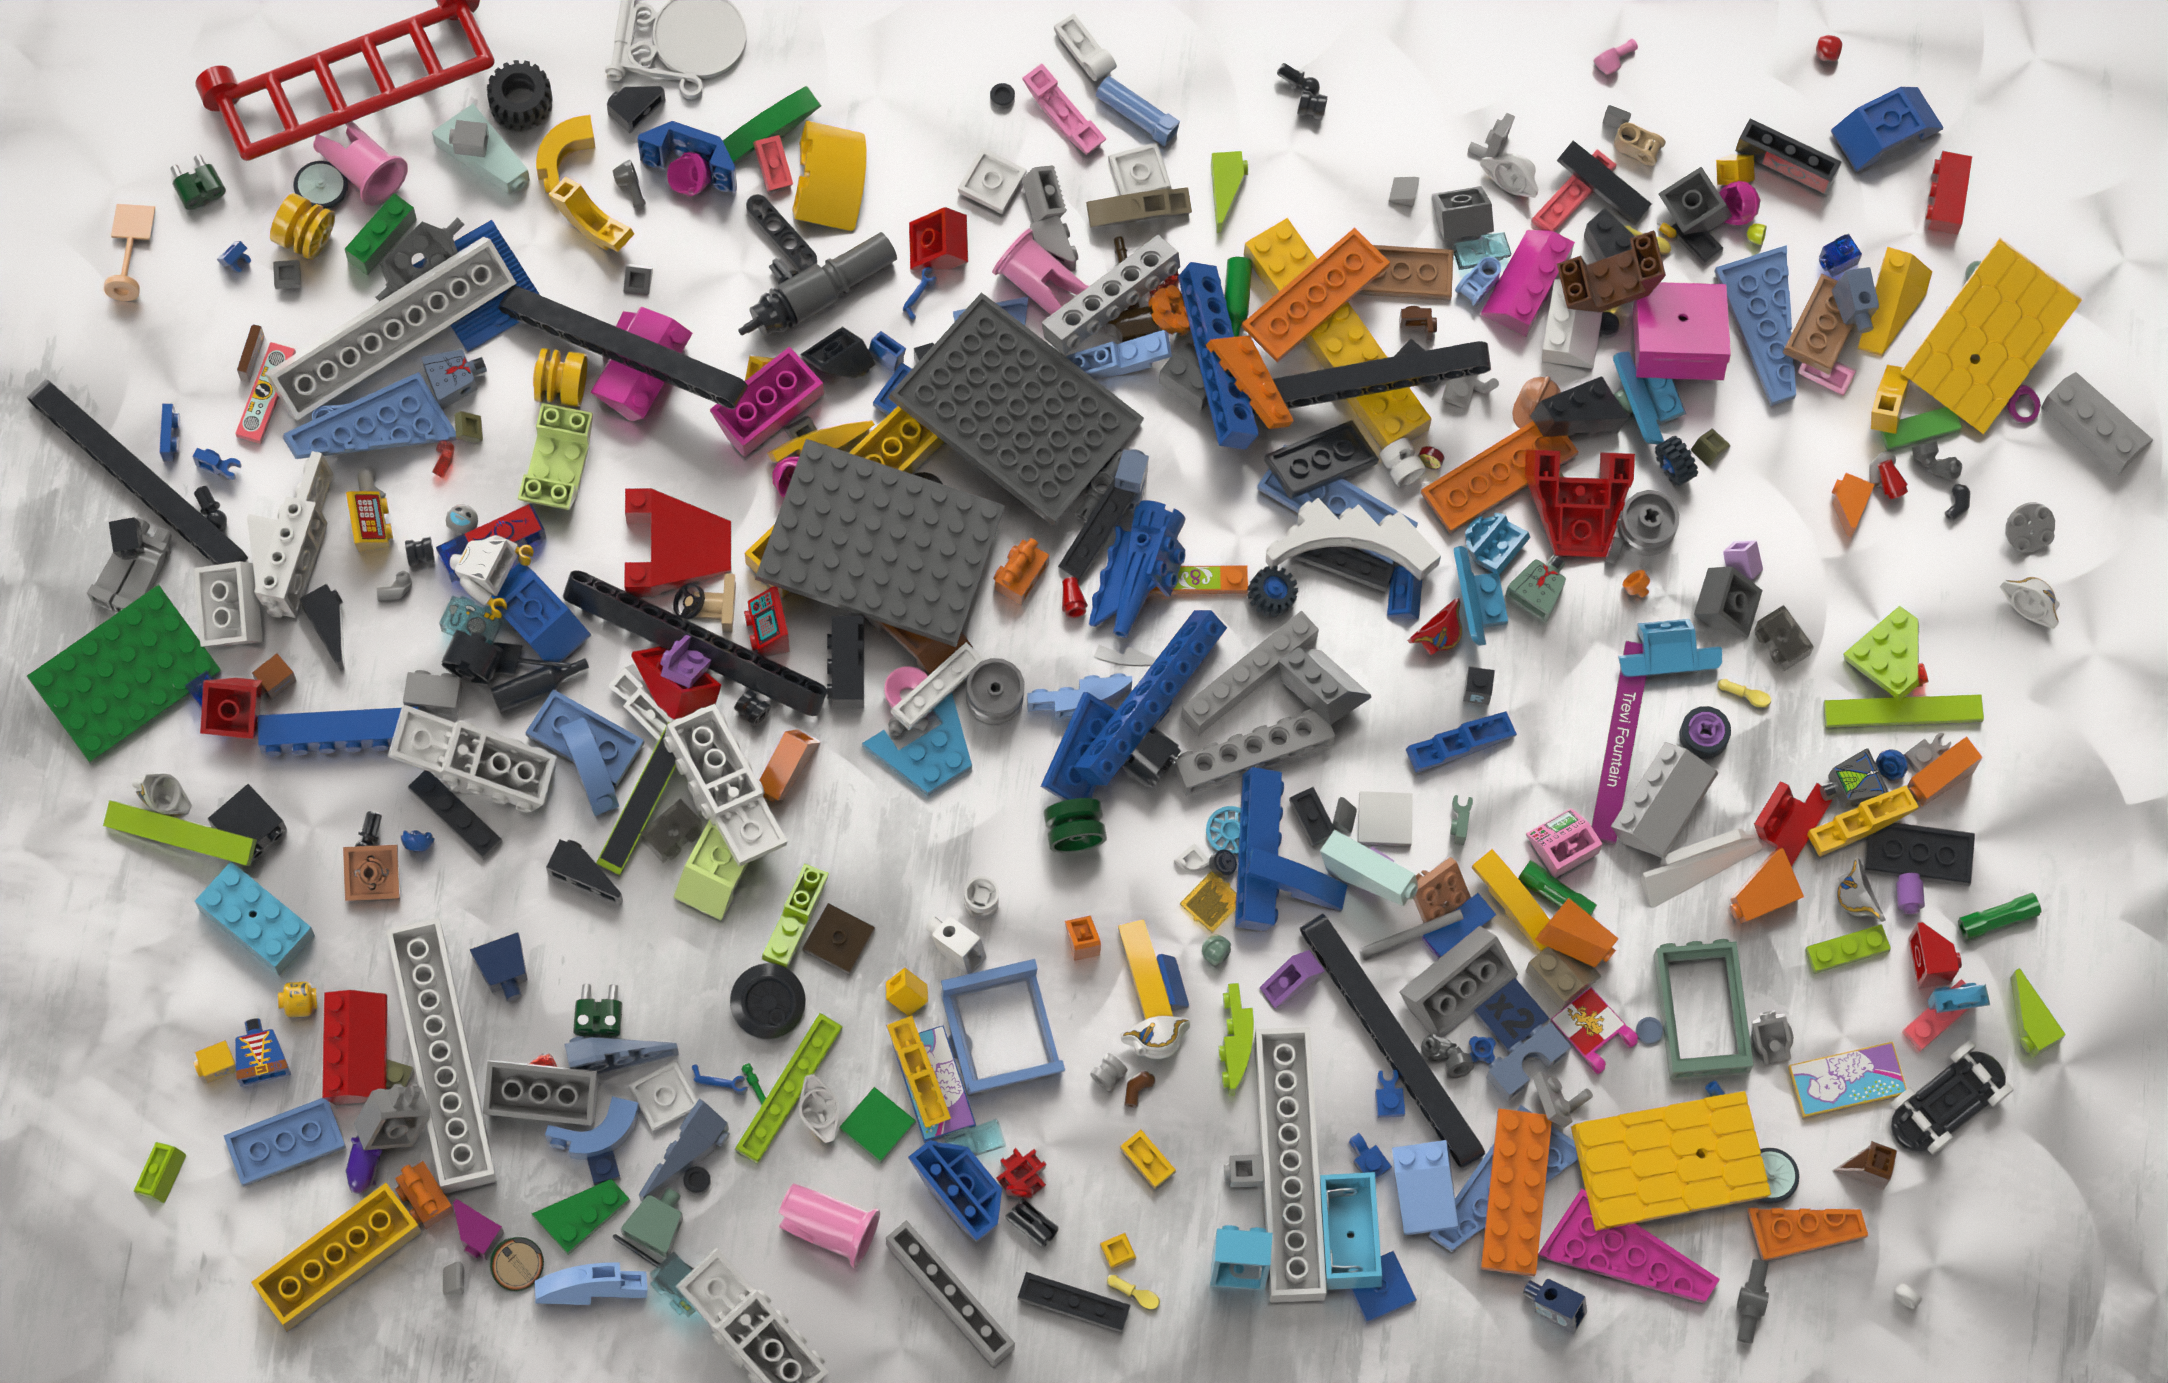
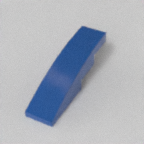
[1406,711,1517,773]
[1246,848,1348,911]

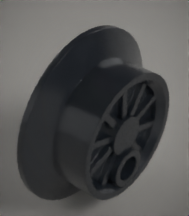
[730,963,806,1039]

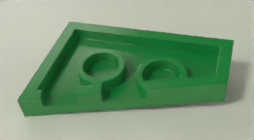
[531,1179,630,1255]

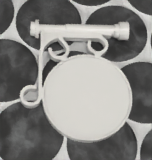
[605,0,747,99]

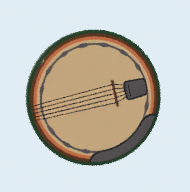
[490,1236,544,1291]

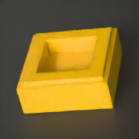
[1100,1233,1136,1270]

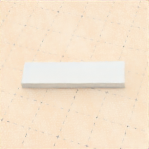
[890,642,984,730]

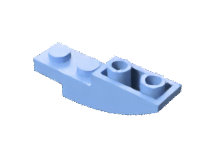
[1066,330,1172,379]
[1027,673,1132,720]
[534,1262,648,1305]

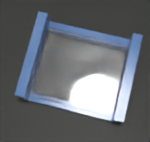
[941,959,1065,1096]

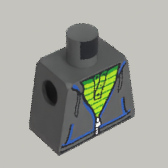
[1820,748,1889,809]

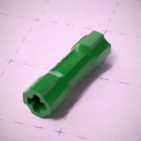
[1518,860,1597,916]
[1958,892,2042,941]

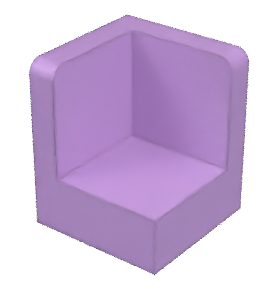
[1723,541,1763,580]

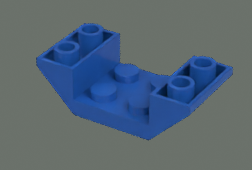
[1831,86,1944,172]
[637,120,737,193]
[491,563,591,662]

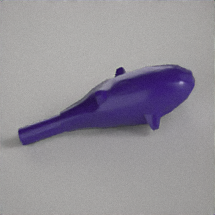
[345,1135,382,1194]

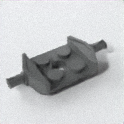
[375,217,465,302]

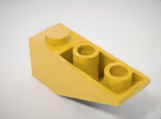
[1871,364,1910,434]

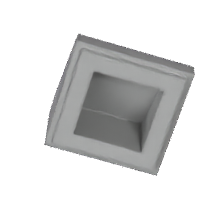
[1389,176,1420,207]
[443,1261,464,1295]

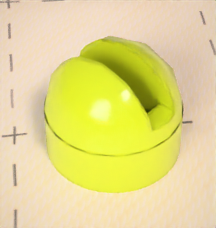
[1747,223,1767,245]

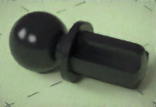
[1277,63,1320,95]
[194,486,227,530]
[355,811,382,860]

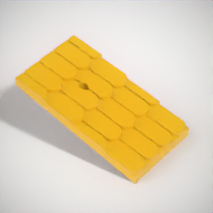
[1901,237,2082,435]
[1571,1091,1771,1231]

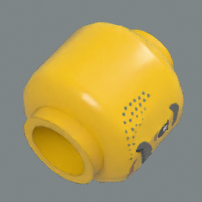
[278,982,317,1017]

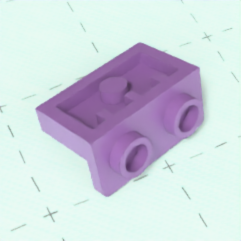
[660,635,711,688]

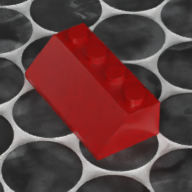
[322,990,387,1105]

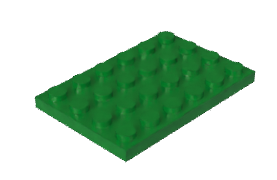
[27,584,221,763]

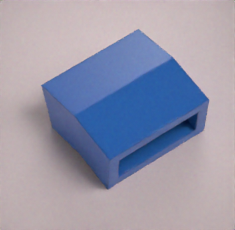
[868,331,906,373]

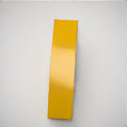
[767,420,875,462]
[1807,785,1919,857]
[1472,849,1550,952]
[1118,919,1173,1020]
[886,1016,951,1128]

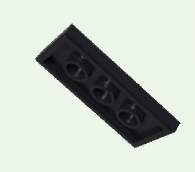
[1264,420,1379,499]
[1864,823,1975,886]

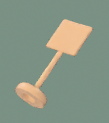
[103,204,155,301]

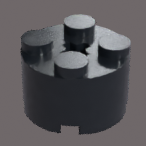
[441,630,504,686]
[1122,726,1182,789]

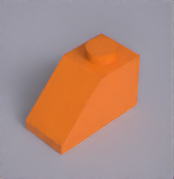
[1831,472,1875,538]

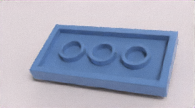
[525,689,644,787]
[223,1098,346,1187]

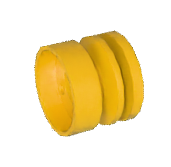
[270,193,335,260]
[533,348,588,407]

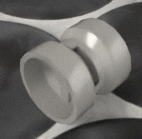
[1090,1053,1128,1091]

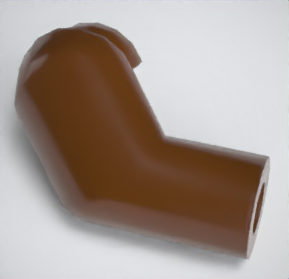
[1124,1071,1155,1108]

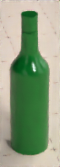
[1224,256,1252,337]

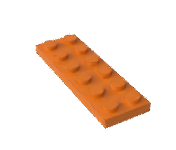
[1242,227,1390,363]
[1421,421,1579,534]
[1481,1108,1552,1277]

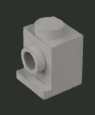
[1224,1154,1264,1188]

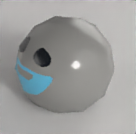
[445,504,478,537]

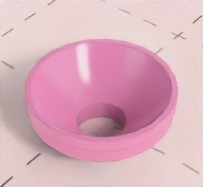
[884,666,928,708]

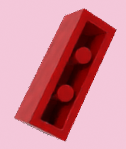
[1925,151,1973,235]

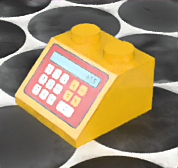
[346,491,393,552]

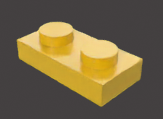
[1120,1129,1176,1189]

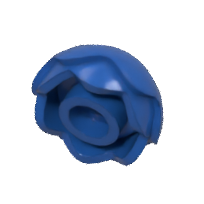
[1876,749,1908,780]
[401,830,435,851]

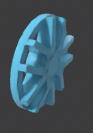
[1206,806,1241,855]

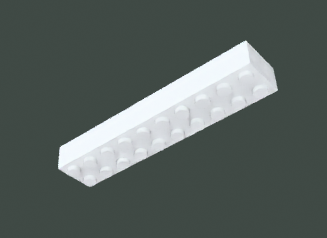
[264,237,516,420]
[386,918,497,1194]
[1254,1027,1327,1303]

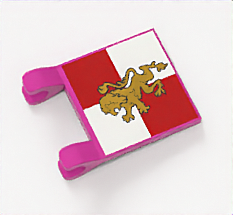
[1550,987,1638,1074]

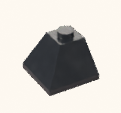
[800,326,876,379]

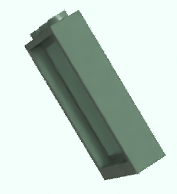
[1653,939,1754,1079]

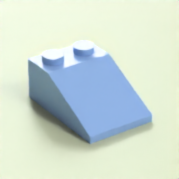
[1392,1140,1459,1235]

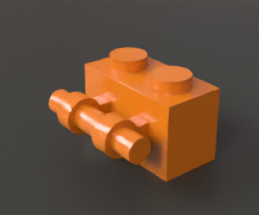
[993,538,1049,606]
[395,1161,454,1229]

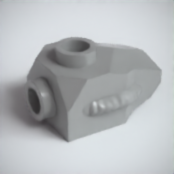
[1751,1011,1794,1065]

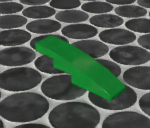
[722,85,822,165]

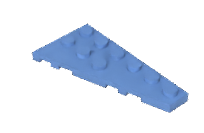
[1714,245,1796,406]
[283,372,457,459]
[1429,1105,1578,1252]

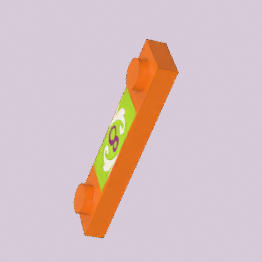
[1149,565,1248,594]

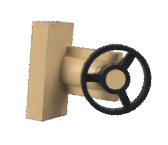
[673,574,736,632]

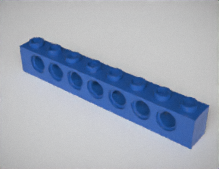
[1178,261,1258,450]
[1073,610,1227,786]

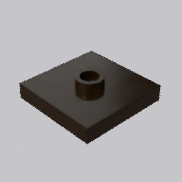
[802,903,875,975]

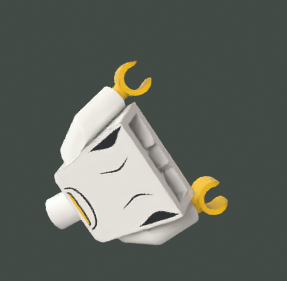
[450,535,534,618]

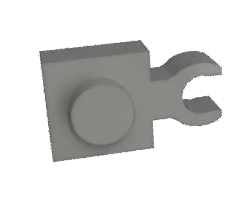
[1904,733,1952,773]

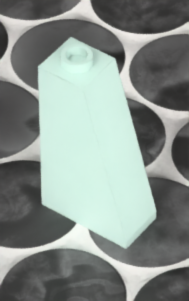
[432,104,530,194]
[1320,830,1418,906]

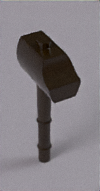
[1103,236,1159,343]

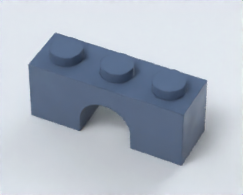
[1115,449,1149,511]
[1486,1022,1572,1102]

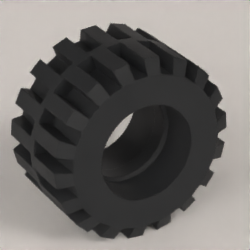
[487,60,553,131]

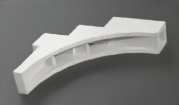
[1265,498,1441,580]

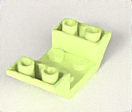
[518,403,593,510]
[674,820,748,921]

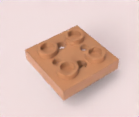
[343,845,400,901]
[1413,857,1471,923]

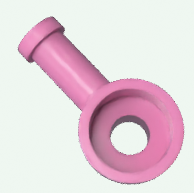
[1593,38,1638,76]

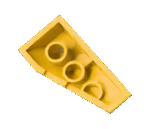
[1857,247,1933,356]

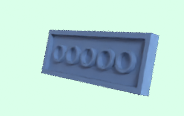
[1257,445,1418,565]

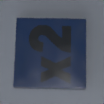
[1473,978,1550,1053]

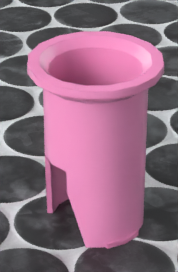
[313,121,408,206]
[992,228,1089,315]
[779,1183,880,1268]

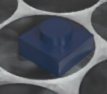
[587,1151,621,1186]

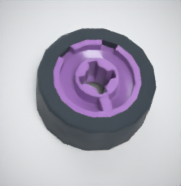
[1679,706,1731,759]

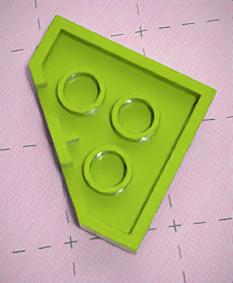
[1843,605,1919,701]

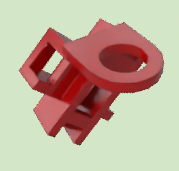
[996,1148,1047,1199]

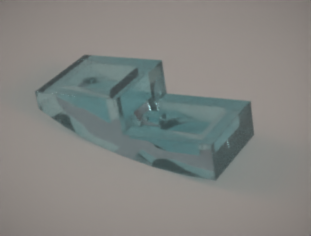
[1452,232,1512,270]
[943,1119,1006,1156]

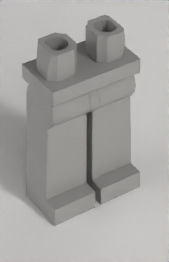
[87,518,172,613]

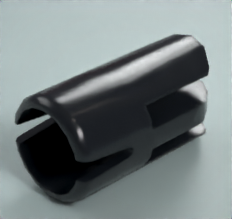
[1005,1198,1059,1247]

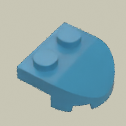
[1465,513,1531,575]
[1928,983,1990,1013]

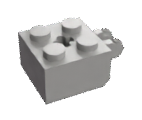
[354,1083,430,1150]

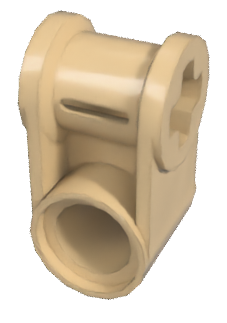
[1614,122,1666,166]

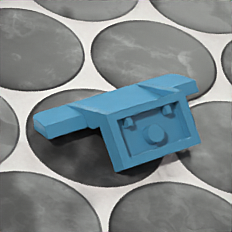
[1613,352,1686,445]
[1454,546,1508,646]
[1618,619,1722,677]

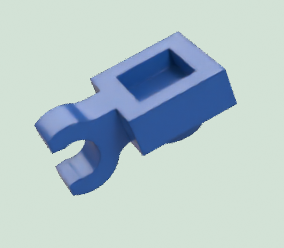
[192,448,242,480]
[1349,1133,1392,1179]

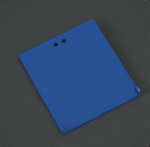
[413,220,540,352]

